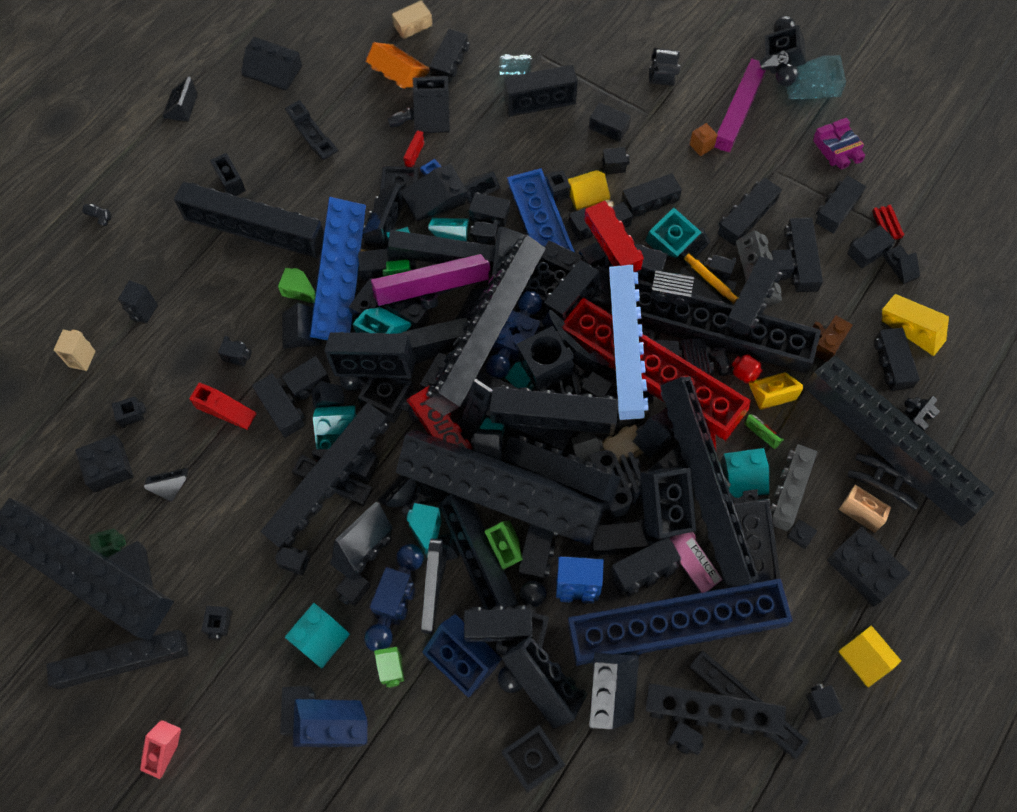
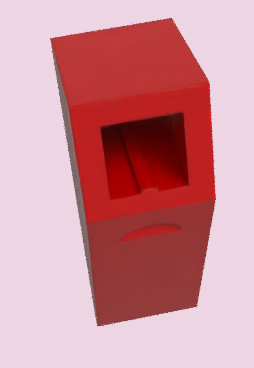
[189,382,257,430]

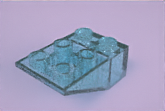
[787,55,846,99]

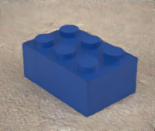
[556,557,603,604]

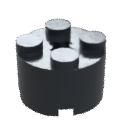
[649,48,680,86]

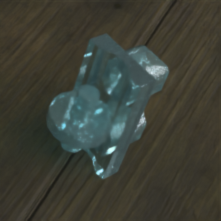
[500,54,531,75]

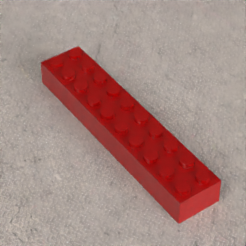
[562,298,750,441]

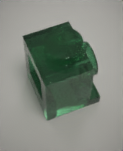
[89,528,126,557]

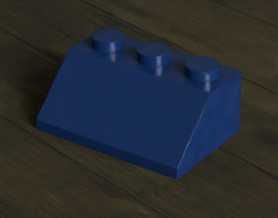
[422,614,502,698]
[293,699,367,747]

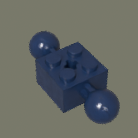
[485,291,542,379]
[364,544,424,652]

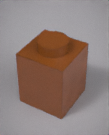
[689,123,718,156]

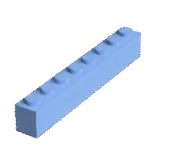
[609,265,648,420]

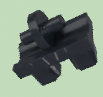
[904,396,940,431]

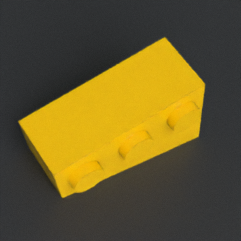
[882,294,949,356]

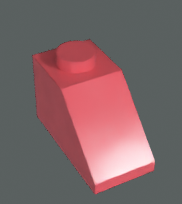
[140,720,181,779]

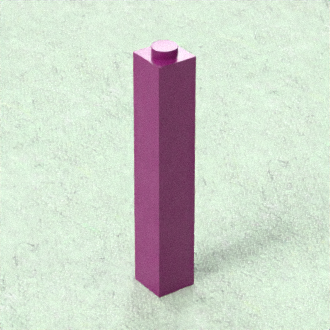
[715,58,766,153]
[371,254,490,306]

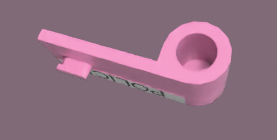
[670,532,723,593]

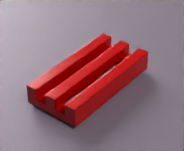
[404,130,425,167]
[872,205,904,240]

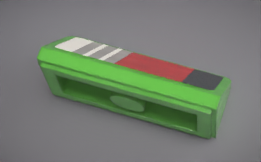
[744,414,784,449]

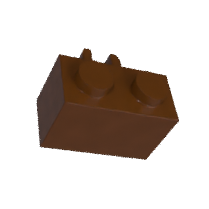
[812,315,853,362]

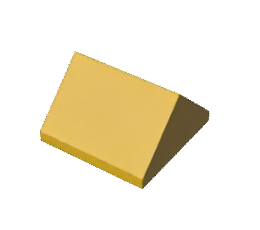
[567,170,610,211]
[749,372,803,410]
[838,626,901,687]

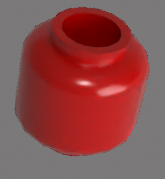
[732,354,763,383]

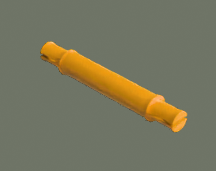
[684,253,738,304]

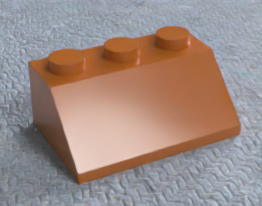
[366,42,430,88]

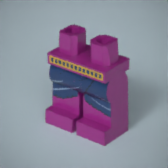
[813,117,865,170]

